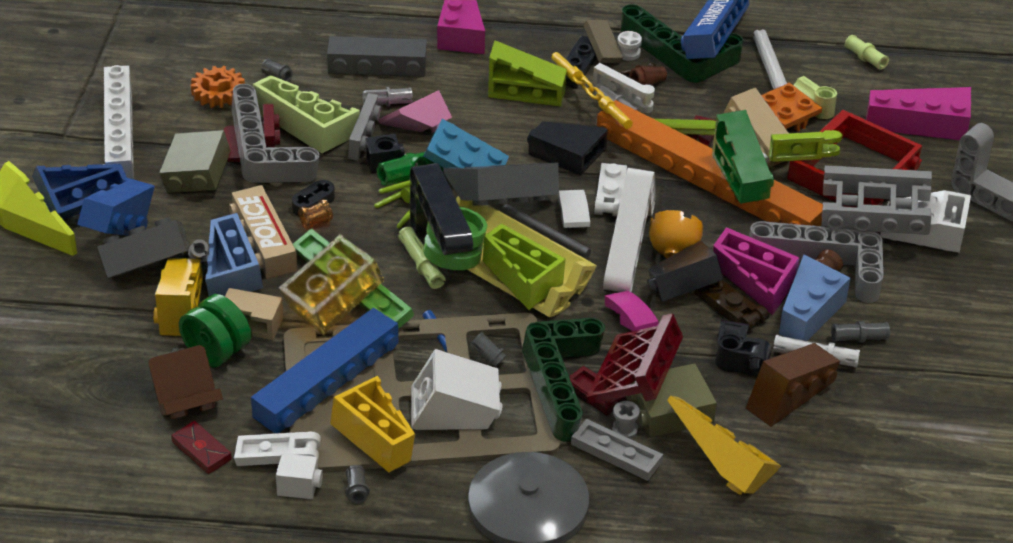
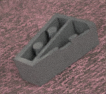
[97,217,190,278]

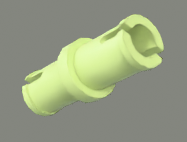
[845,35,889,70]

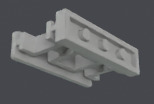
[821,165,932,235]

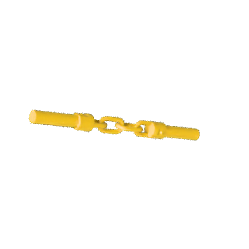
[551,52,633,129]

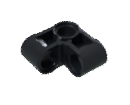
[715,319,771,376]

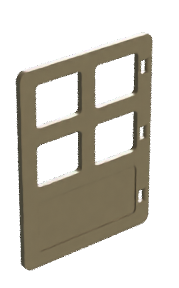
[284,313,560,472]

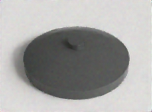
[468,452,589,543]

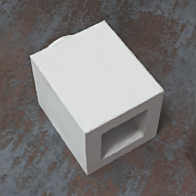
[276,453,323,499]

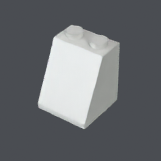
[411,349,502,430]

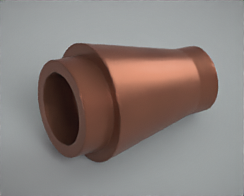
[629,65,667,85]

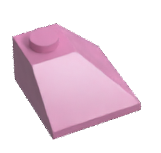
[378,90,452,133]

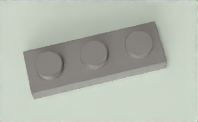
[348,93,381,161]
[571,419,663,481]

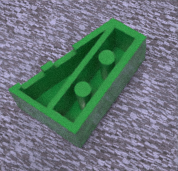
[712,110,774,204]

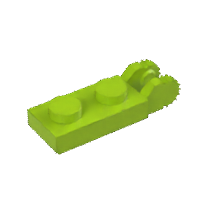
[769,130,842,162]

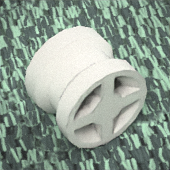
[618,31,642,61]

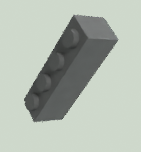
[327,36,427,77]

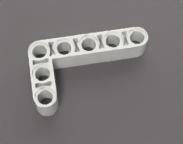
[603,168,656,292]

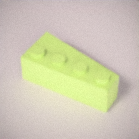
[253,76,360,153]

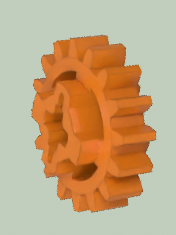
[191,66,245,108]

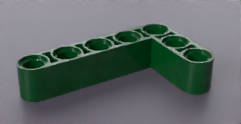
[620,4,743,83]
[522,318,605,442]

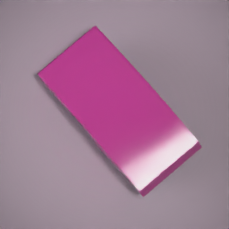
[605,291,659,331]

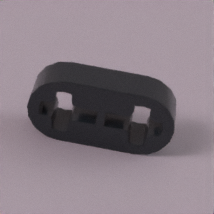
[292,180,335,217]

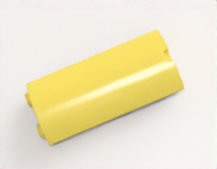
[456,196,597,317]

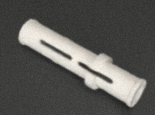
[773,335,860,368]

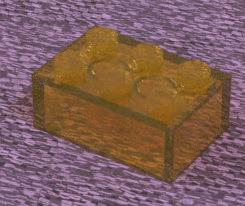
[279,235,384,335]

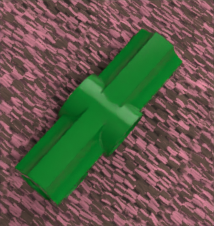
[376,152,444,186]

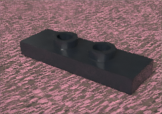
[566,35,597,88]

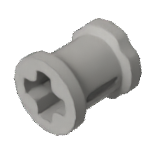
[612,401,640,439]

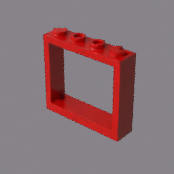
[787,110,922,208]

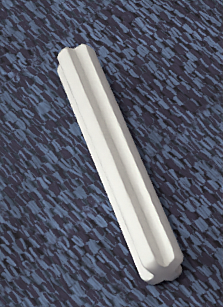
[753,29,787,89]

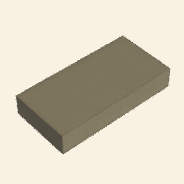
[583,20,623,63]

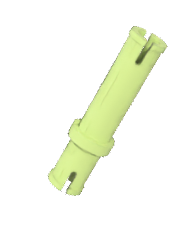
[398,227,446,289]

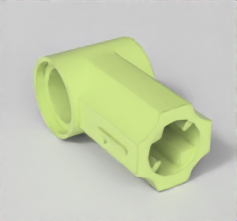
[794,76,837,119]

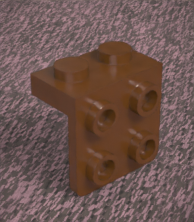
[148,345,223,419]

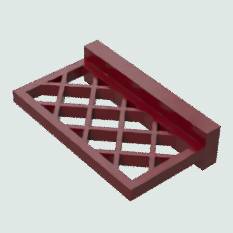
[586,313,683,404]

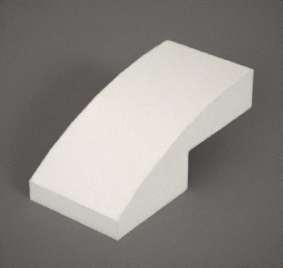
[558,190,590,228]

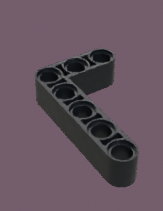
[410,163,473,255]

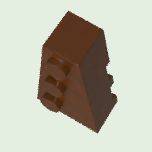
[745,343,840,427]

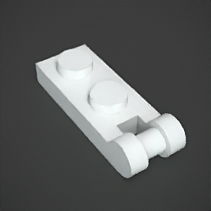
[593,63,655,113]
[594,163,627,216]
[234,432,321,466]

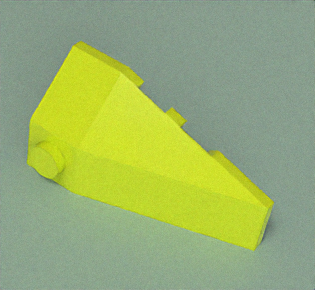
[0,161,77,256]

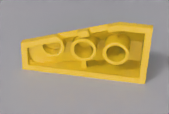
[667,395,781,495]

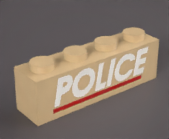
[229,185,297,279]

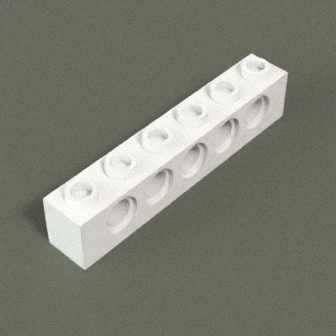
[104,65,134,179]

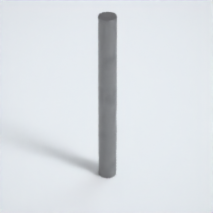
[501,204,591,258]

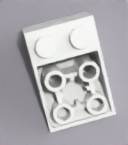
[880,190,971,252]

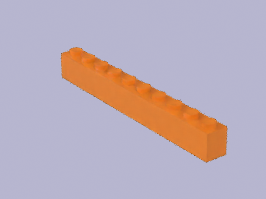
[597,100,823,226]

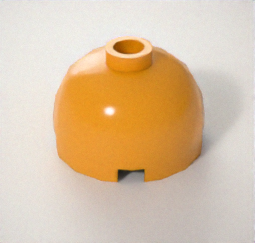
[649,210,703,258]

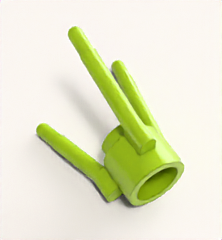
[374,180,410,229]

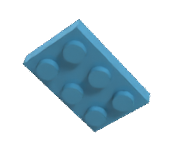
[423,119,509,168]

